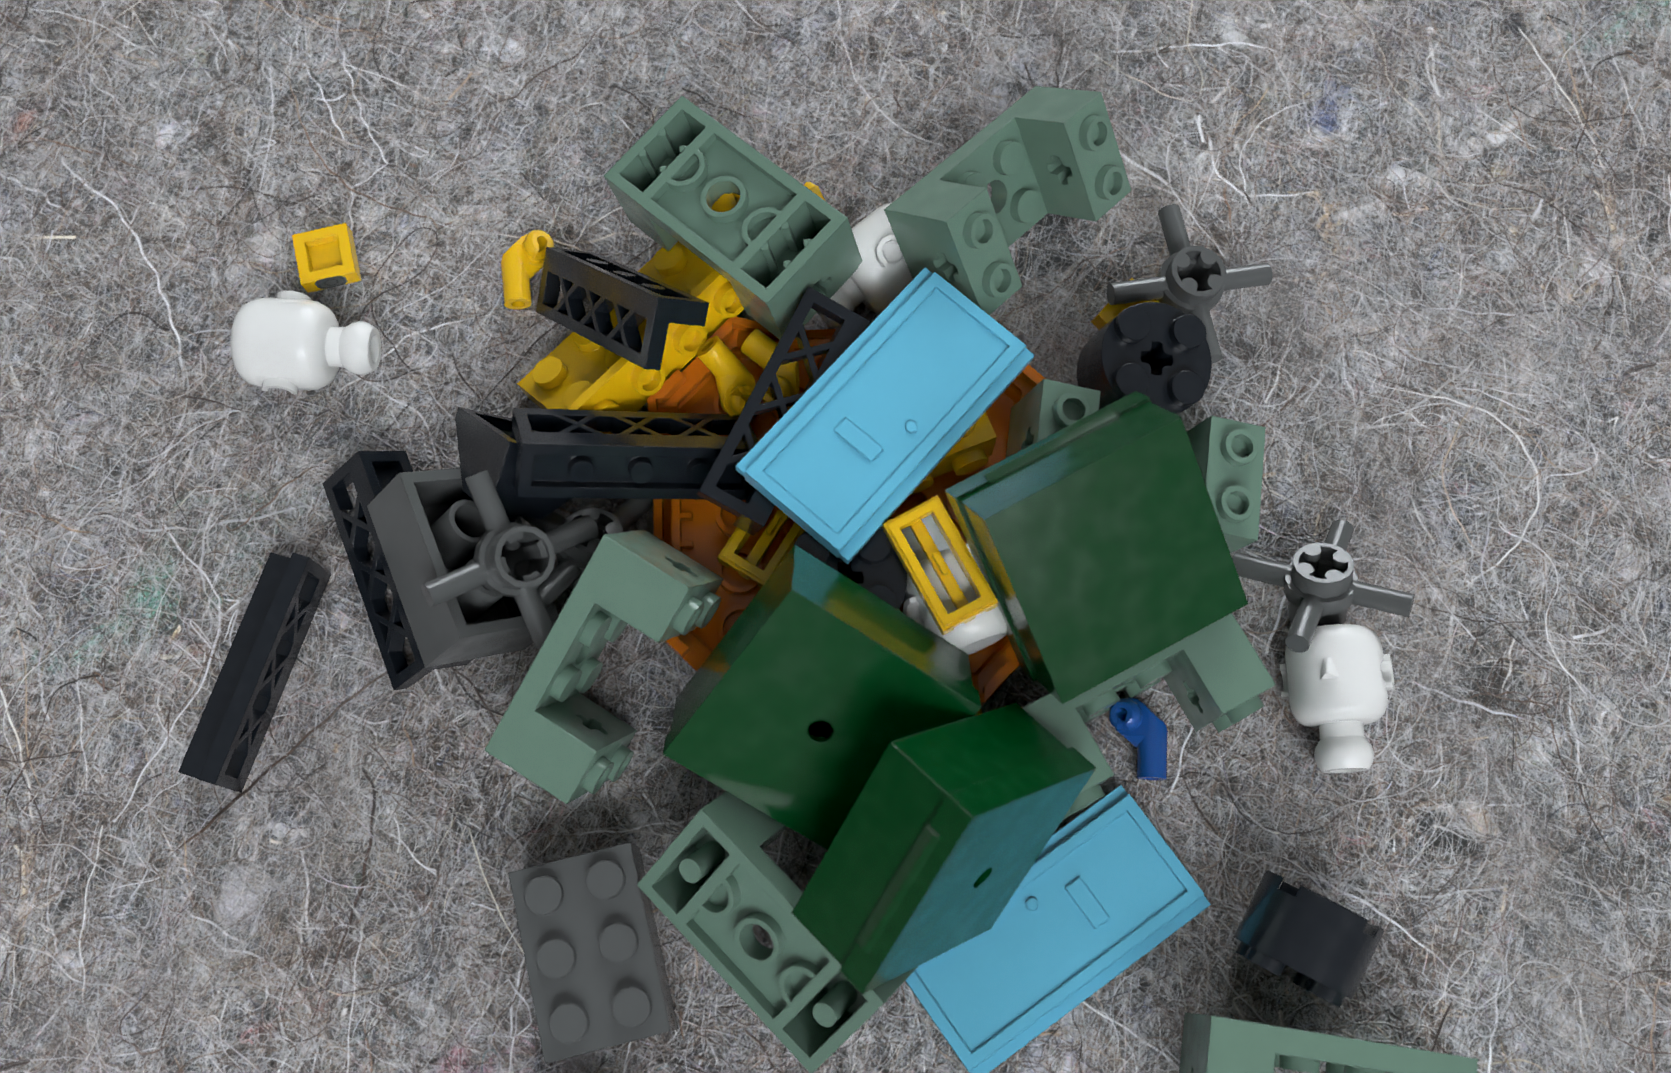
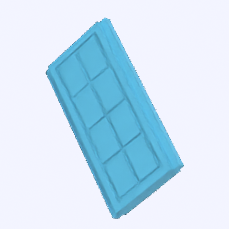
[736,267,1035,564]
[905,785,1211,1073]

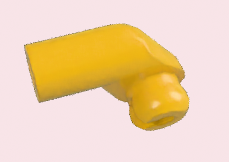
[501,230,554,310]
[741,329,800,407]
[696,336,761,416]

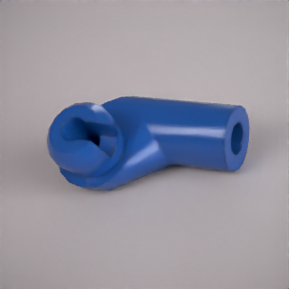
[1108,698,1168,781]

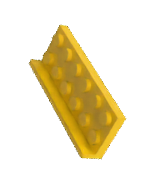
[517,181,825,434]

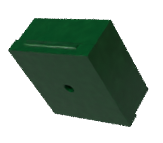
[945,391,1249,704]
[663,545,981,850]
[791,703,1096,995]

